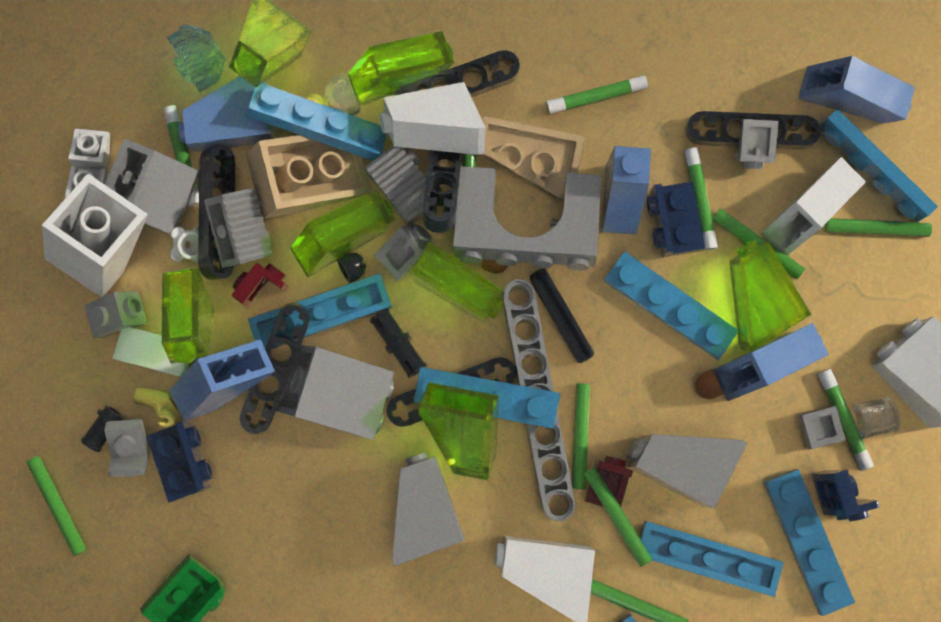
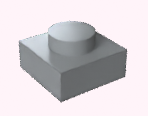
[799,406,846,449]

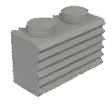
[365,146,442,225]
[204,188,273,268]

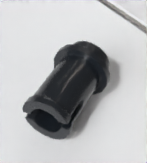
[81,405,124,453]

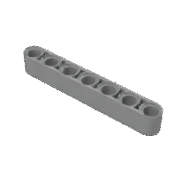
[503,279,575,521]

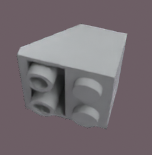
[104,139,199,235]

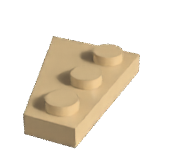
[482,116,585,201]

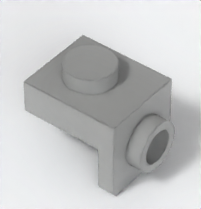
[85,291,147,338]

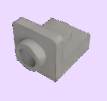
[734,119,778,169]
[374,223,436,281]
[104,419,150,477]

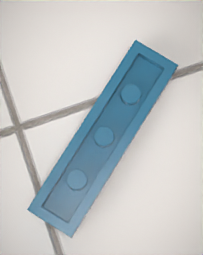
[245,81,387,161]
[820,109,938,222]
[604,251,739,360]
[248,274,392,349]
[414,367,561,429]
[763,469,855,616]
[640,521,784,597]

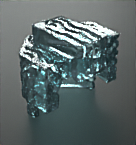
[167,24,226,92]

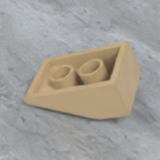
[246,135,371,219]

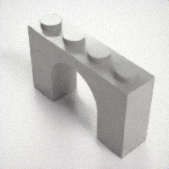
[453,166,602,270]

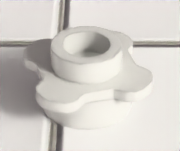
[170,227,198,262]

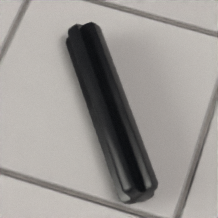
[530,268,594,363]

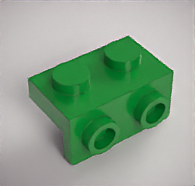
[140,554,226,622]

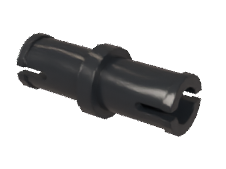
[370,308,427,378]

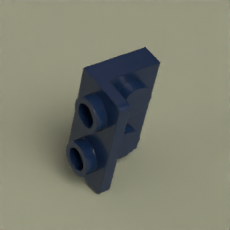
[646,182,705,257]
[146,421,213,503]
[811,470,880,522]

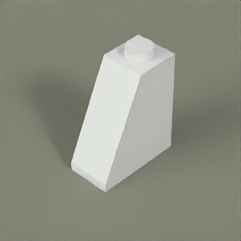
[379,82,485,155]
[761,157,866,256]

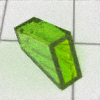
[229,0,312,88]
[348,31,455,106]
[290,190,395,278]
[729,240,812,351]
[411,242,504,324]
[161,268,214,364]
[419,382,499,480]

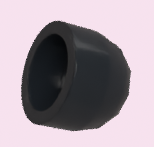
[337,253,366,283]

